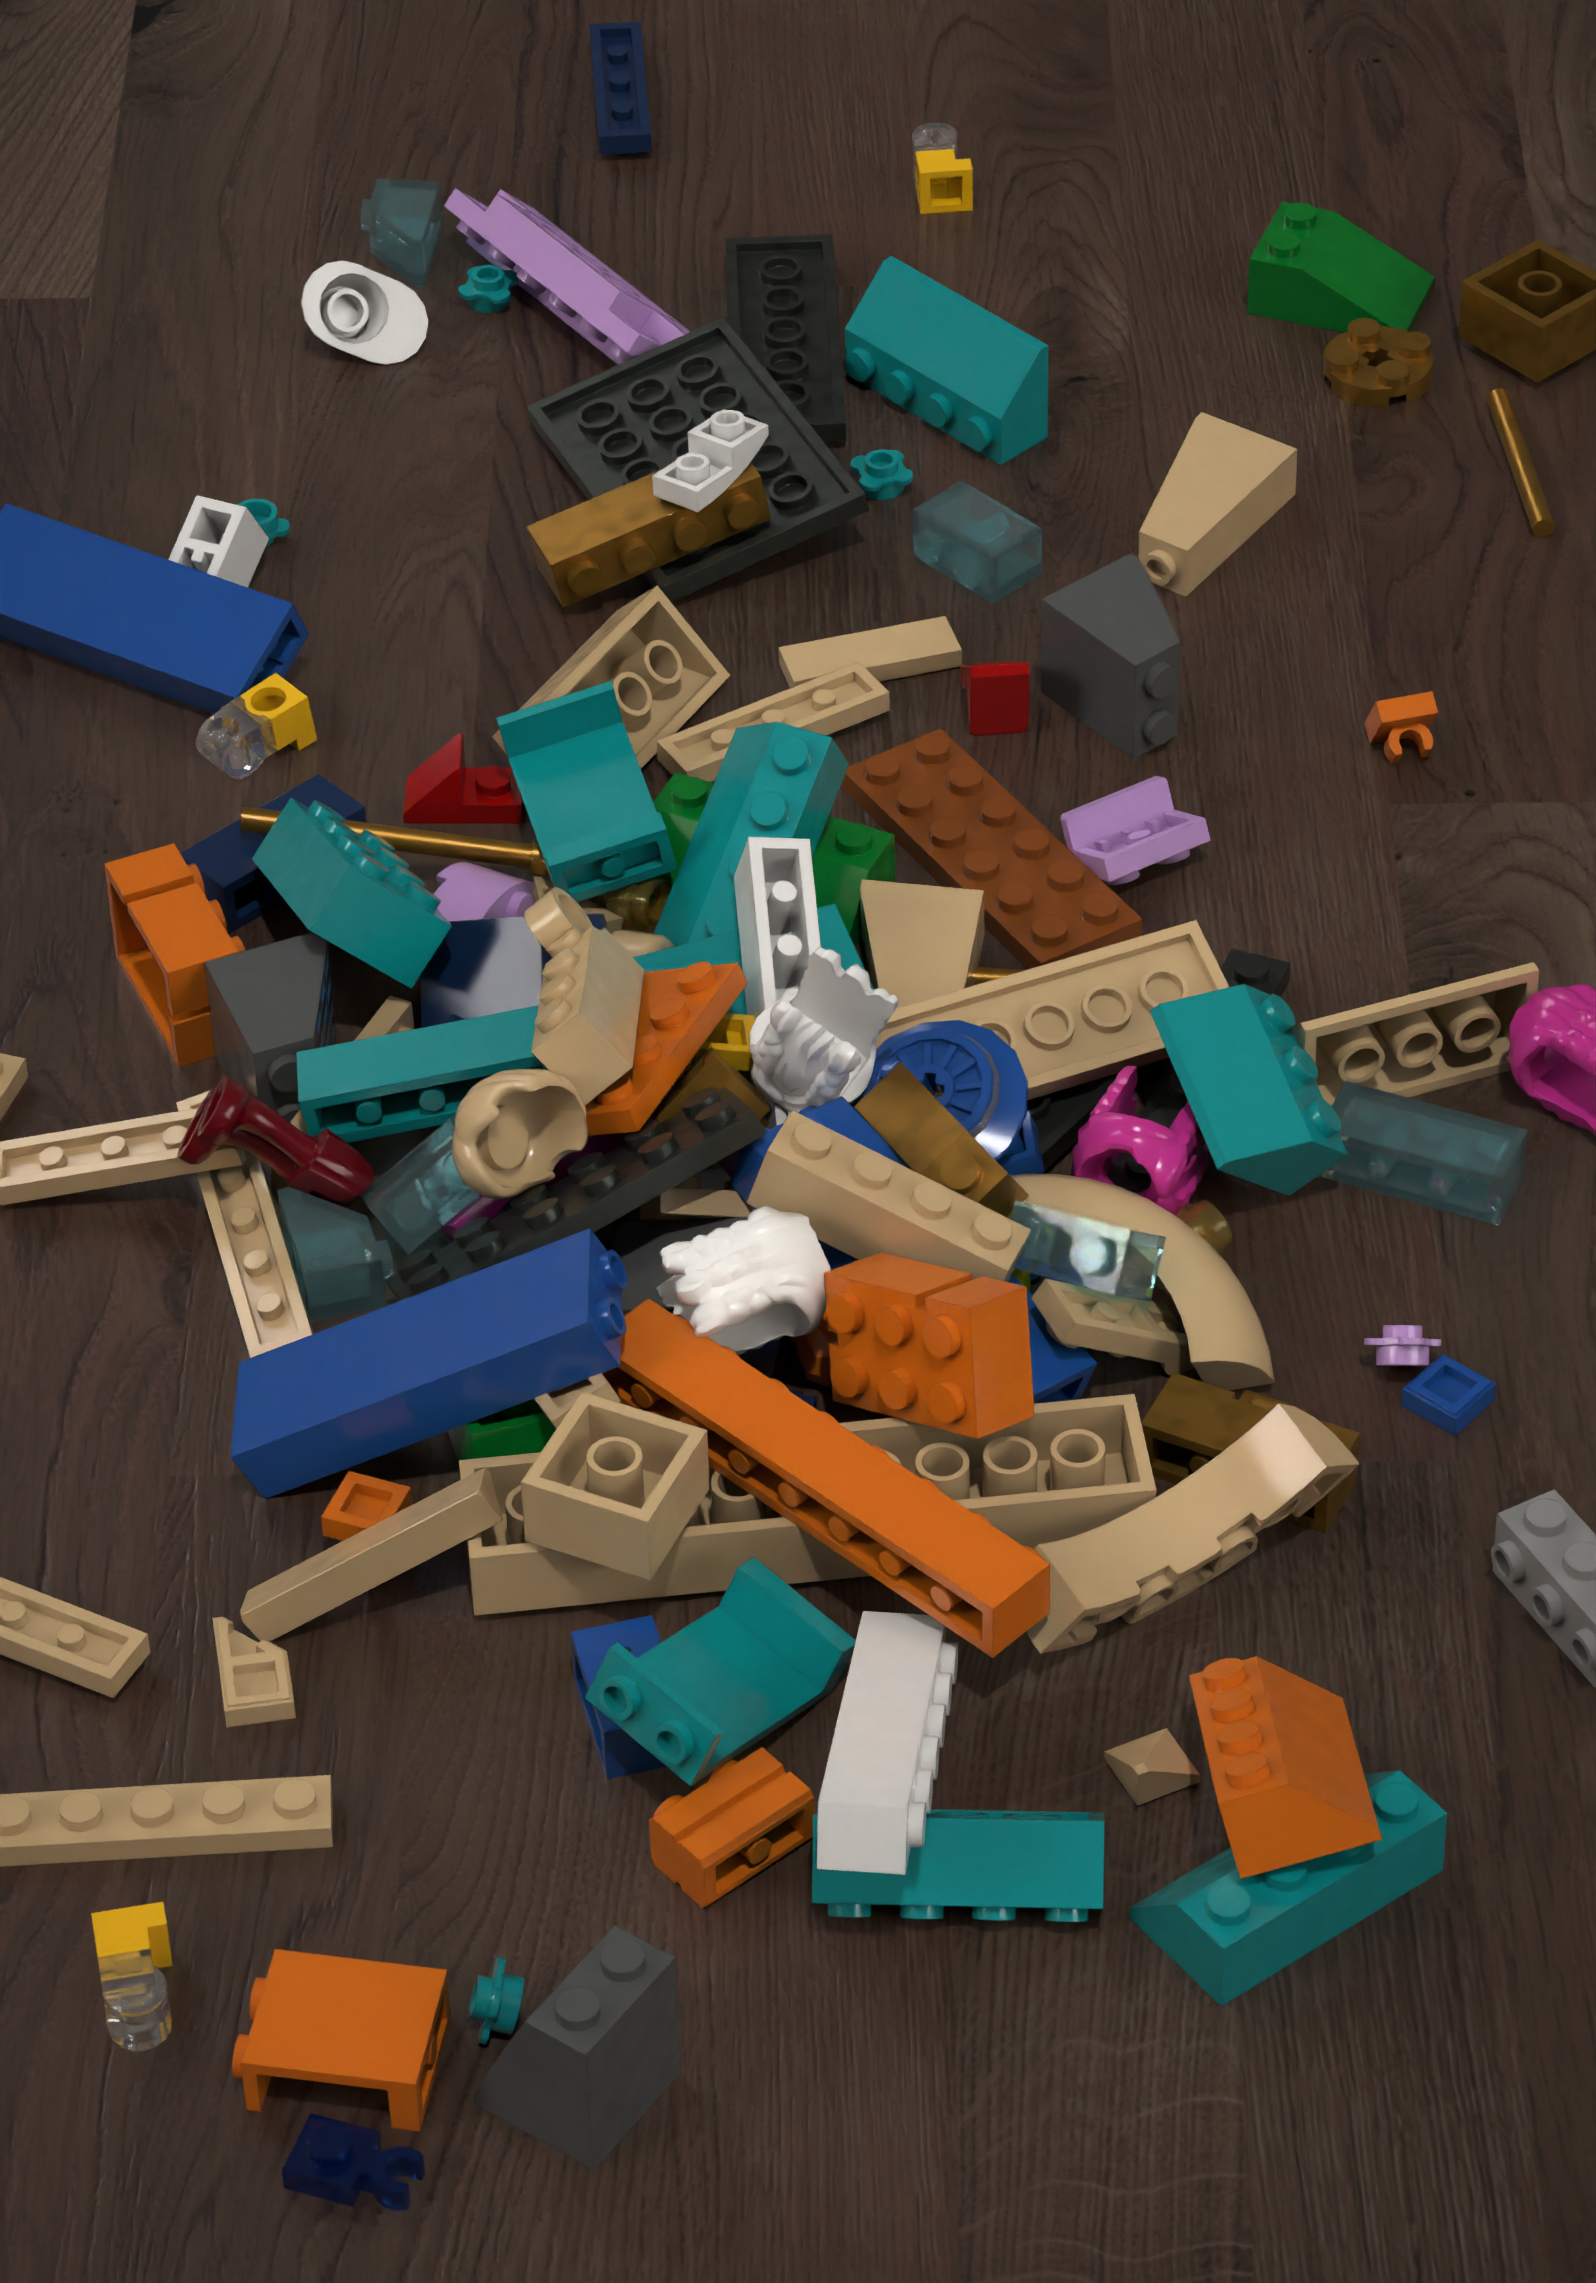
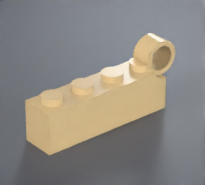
[524,887,644,1105]

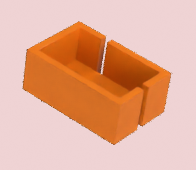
[104,843,245,1067]
[824,1252,1035,1439]

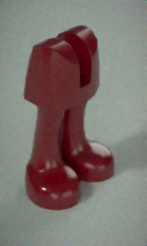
[177,1075,374,1214]

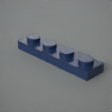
[589,22,652,156]

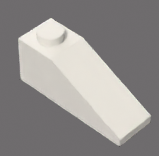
[168,495,269,587]

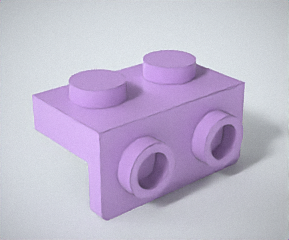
[1060,776,1211,885]

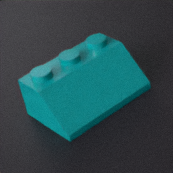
[1150,984,1348,1196]

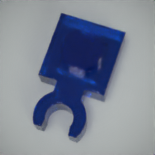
[282,2113,425,2211]

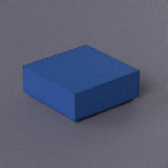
[1401,1354,1496,1436]

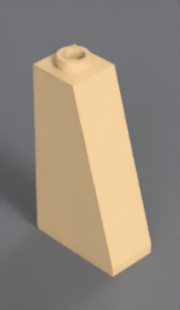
[1138,412,1297,597]
[860,879,985,1008]

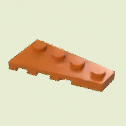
[585,962,748,1136]

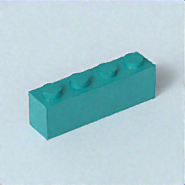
[296,1005,549,1143]

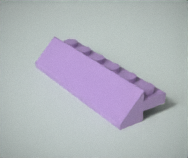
[444,188,691,365]

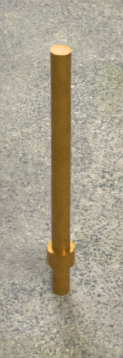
[240,807,550,877]

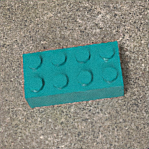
[252,798,452,989]

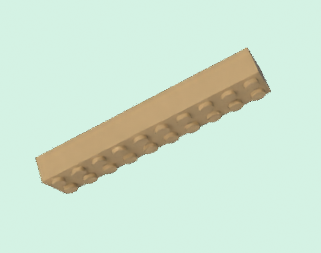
[459,1394,1157,1616]

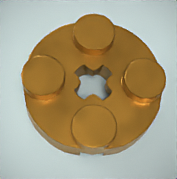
[1322,318,1434,408]

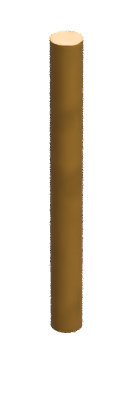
[1487,388,1555,538]

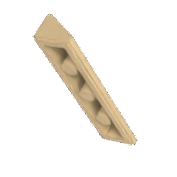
[240,1467,503,1642]

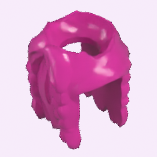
[1506,984,1596,1136]
[1071,1066,1212,1216]

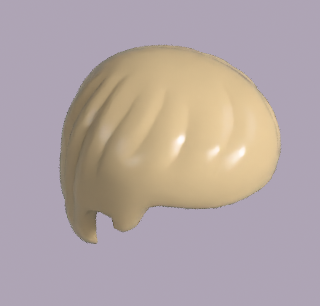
[452,1069,588,1199]

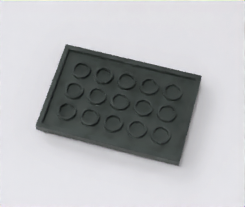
[526,317,869,602]

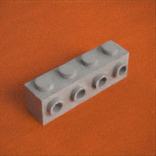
[1491,1489,1596,1689]

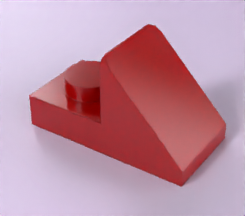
[960,661,1030,736]
[403,733,524,824]

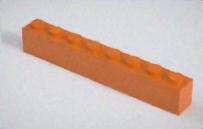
[602,1298,1050,1658]

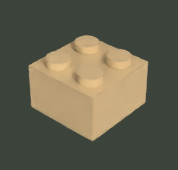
[521,1392,710,1581]

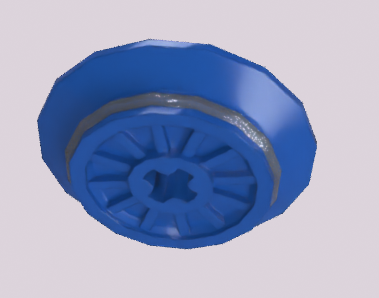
[851,1020,1029,1170]

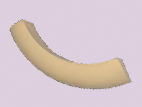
[1007,1174,1275,1390]
[1027,1403,1360,1654]

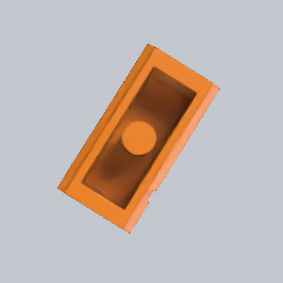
[649,1747,815,1909]

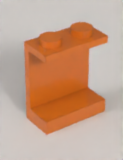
[232,1949,451,2132]

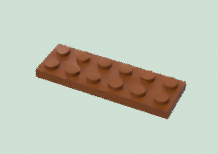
[841,728,1143,969]

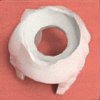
[749,947,899,1113]
[657,1205,831,1355]

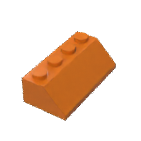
[1189,1656,1382,1879]

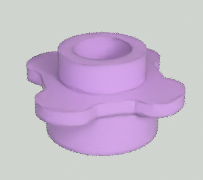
[1364,1325,1441,1366]

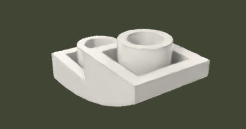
[652,409,769,512]

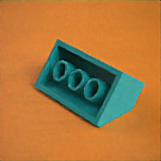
[845,256,1048,465]
[654,721,849,946]
[1129,1770,1447,2006]
[812,1809,1105,1922]

